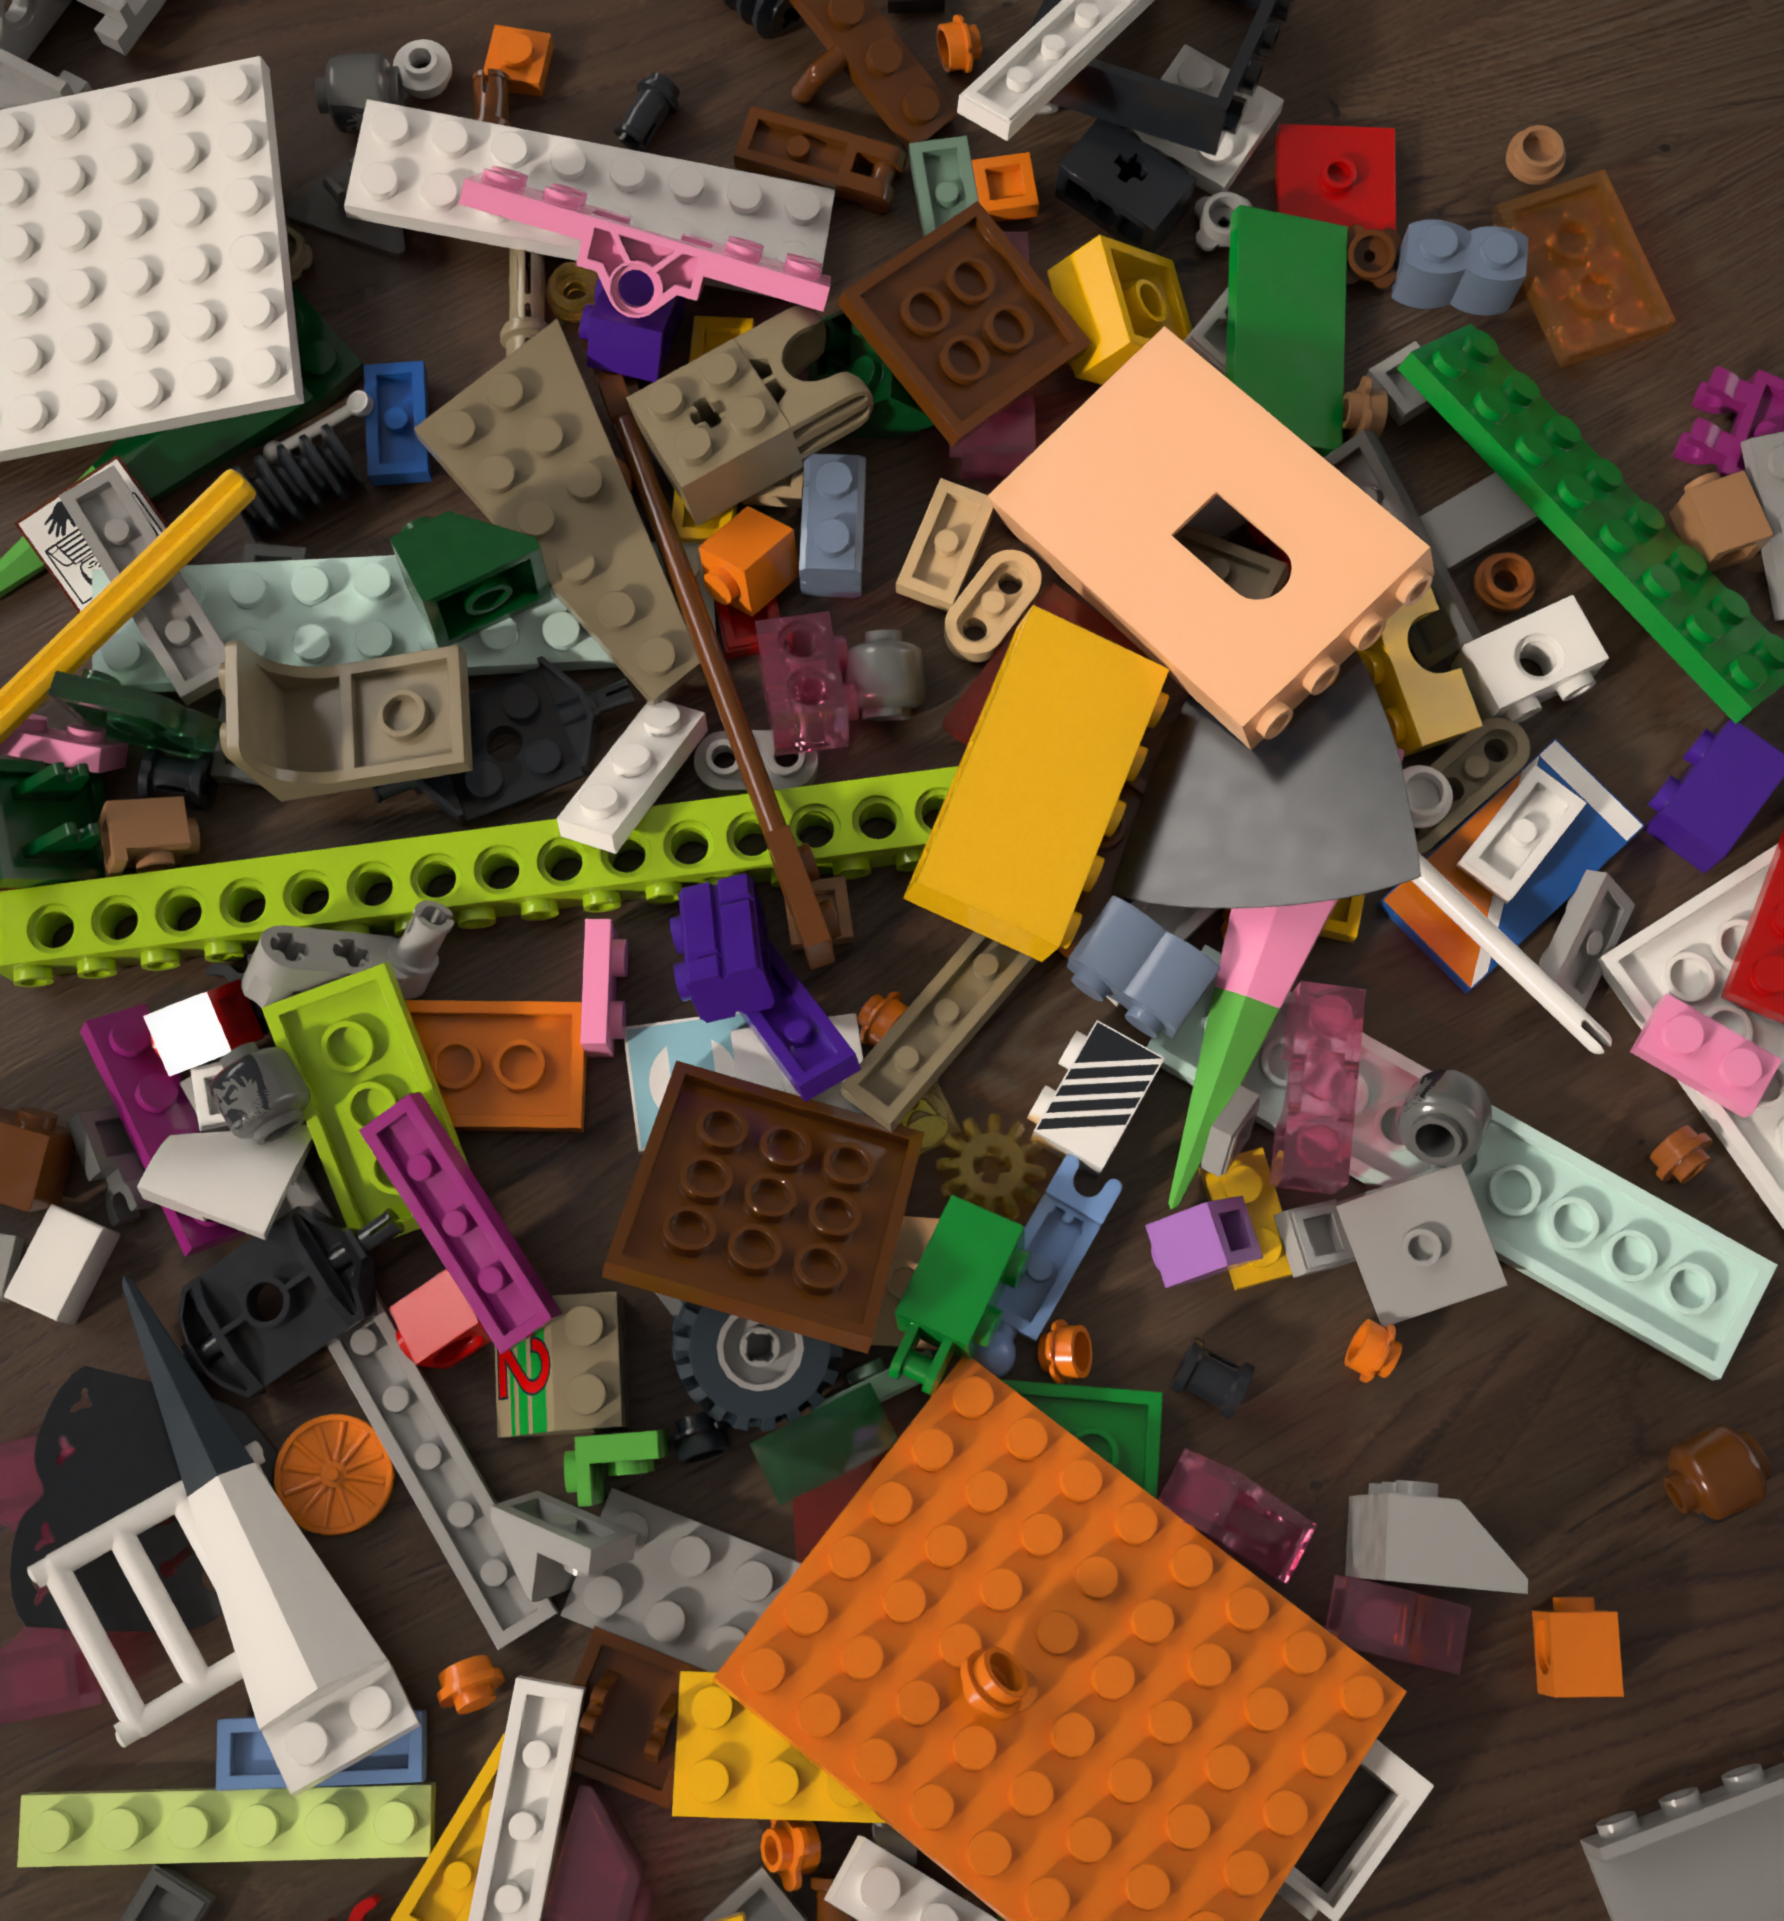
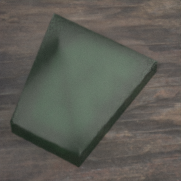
[749,1382,898,1506]

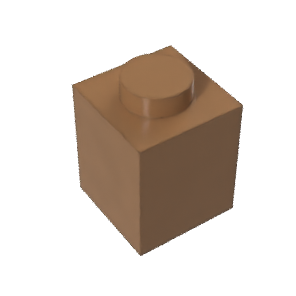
[1669,470,1774,572]

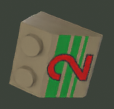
[495,1291,630,1439]

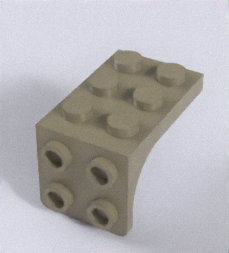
[218,640,473,802]

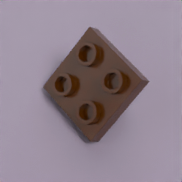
[571,1626,710,1810]

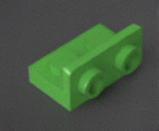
[564,1429,670,1507]

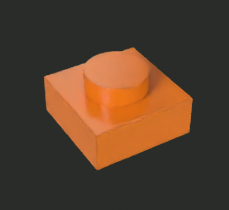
[483,24,554,97]
[971,152,1039,222]

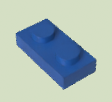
[364,361,432,486]

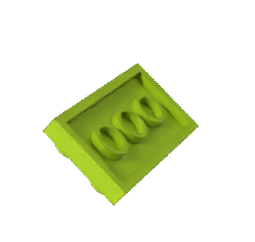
[261,960,469,1238]

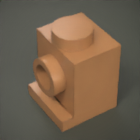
[97,796,200,878]

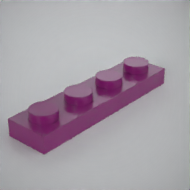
[80,1003,246,1257]
[359,1092,562,1354]

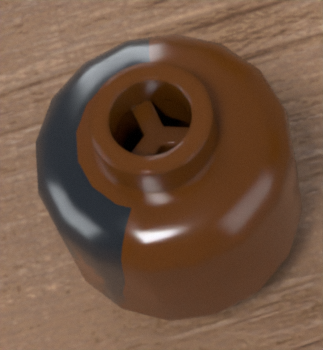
[1663,1424,1772,1525]

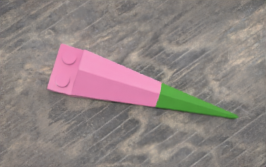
[1168,748,1405,1210]

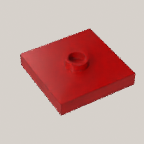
[1276,124,1396,231]

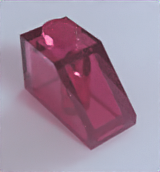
[542,1778,653,1921]

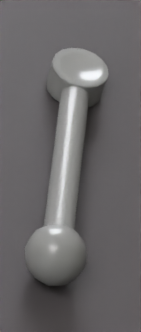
[263,390,374,465]

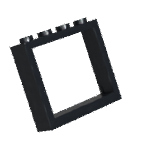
[1028,0,1294,156]

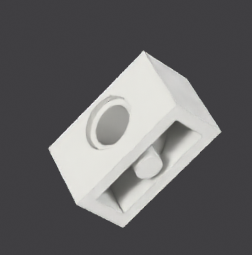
[1450,595,1609,724]

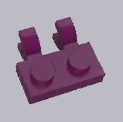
[1672,366,1784,478]

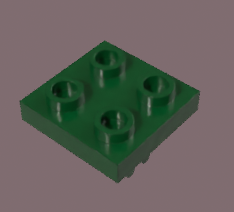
[0,759,106,888]

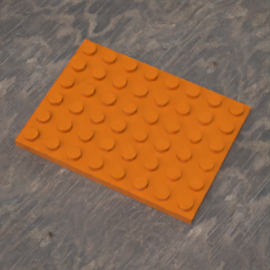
[713,1357,1407,1921]

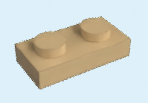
[896,478,995,612]

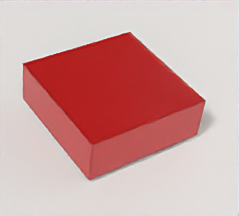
[714,597,786,660]

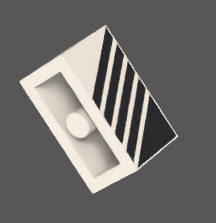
[1027,1020,1165,1178]

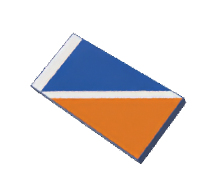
[1377,738,1645,995]

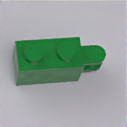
[888,1195,1031,1396]

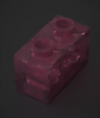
[755,611,859,756]

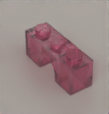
[1270,981,1366,1195]

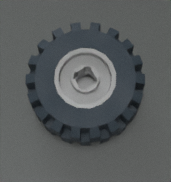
[671,1300,843,1432]

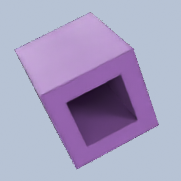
[1145,1196,1263,1288]

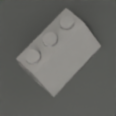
[1345,1480,1528,1594]

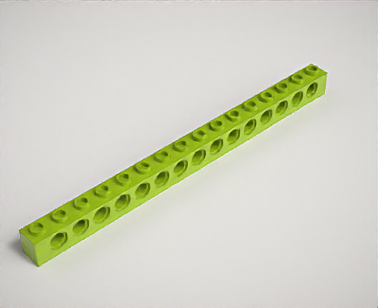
[0,766,958,987]

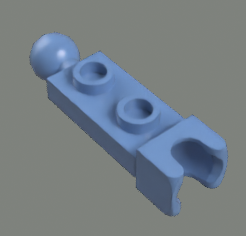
[972,1154,1123,1379]

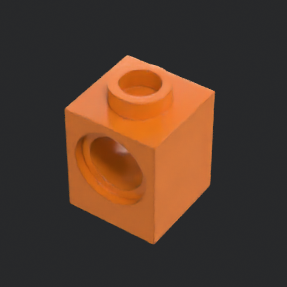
[1532,1597,1624,1698]

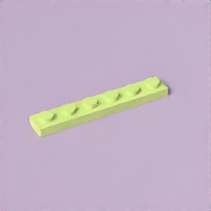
[17,1782,436,1867]

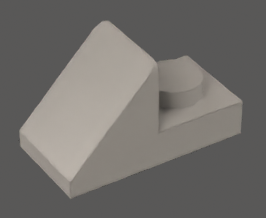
[490,1491,637,1602]

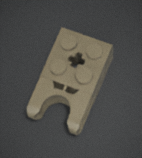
[626,305,874,526]

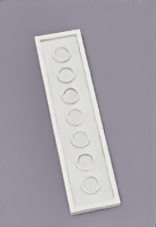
[344,99,835,298]

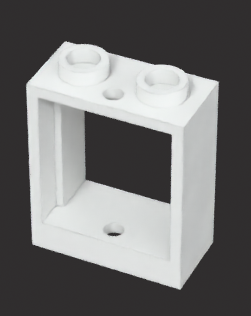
[1277,1739,1434,1921]

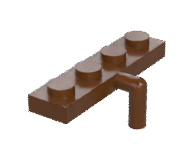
[789,0,958,152]

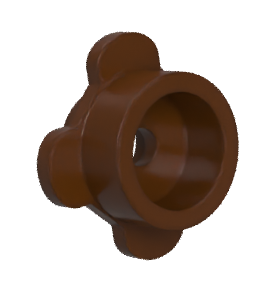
[1346,225,1401,289]

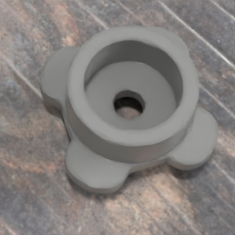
[1194,192,1252,251]

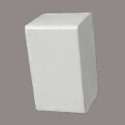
[4,1204,120,1325]

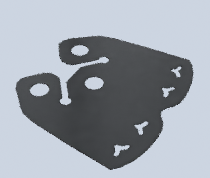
[10,1366,278,1632]

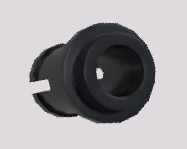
[614,72,680,152]

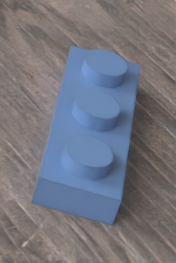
[216,1709,427,1791]

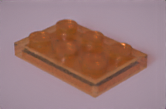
[1491,169,1676,368]

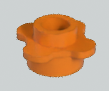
[761,1819,821,1892]

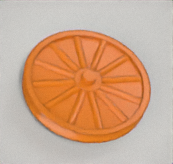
[274,1414,395,1535]

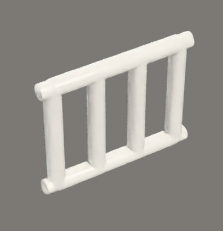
[27,1441,271,1748]

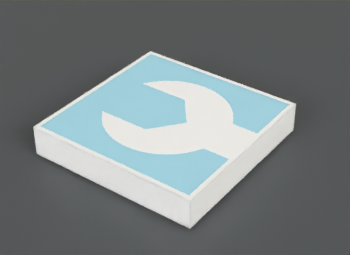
[624,1012,750,1155]

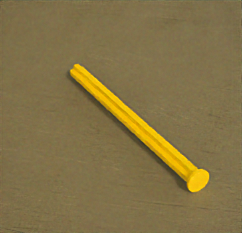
[0,469,256,744]

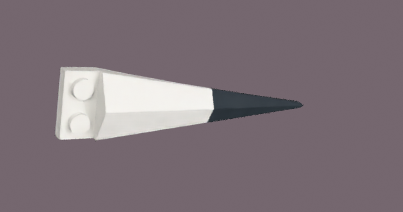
[122,1276,421,1797]

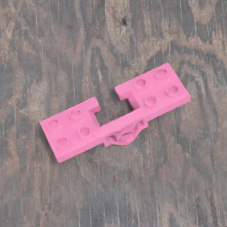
[459,165,831,318]

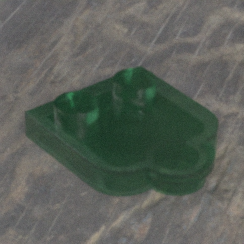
[48,669,223,758]

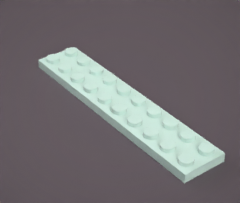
[92,542,716,695]
[1146,945,1778,1381]

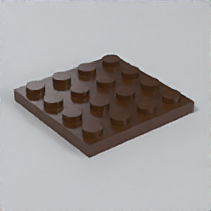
[602,1060,925,1354]

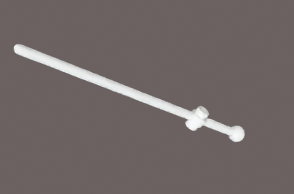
[1411,853,1612,1054]

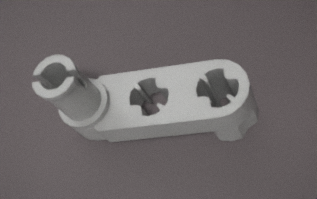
[241,900,454,1008]

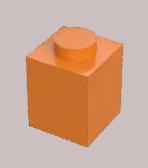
[699,506,799,617]

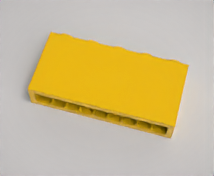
[903,605,1169,962]

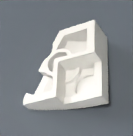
[137,1124,314,1240]

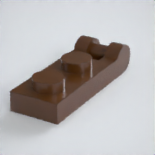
[733,105,907,214]

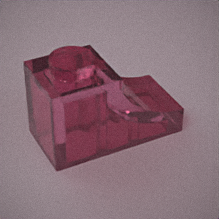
[1158,1448,1317,1584]
[1325,1575,1471,1675]

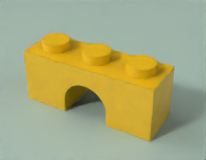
[1356,586,1483,757]

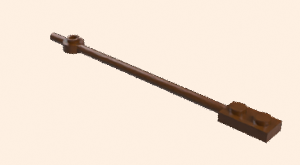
[578,326,842,970]

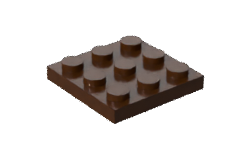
[837,201,1092,447]

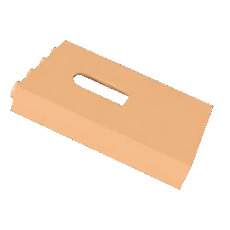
[988,326,1435,750]

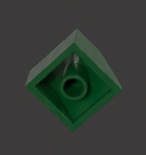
[389,511,552,648]

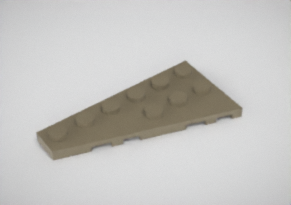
[414,319,701,705]

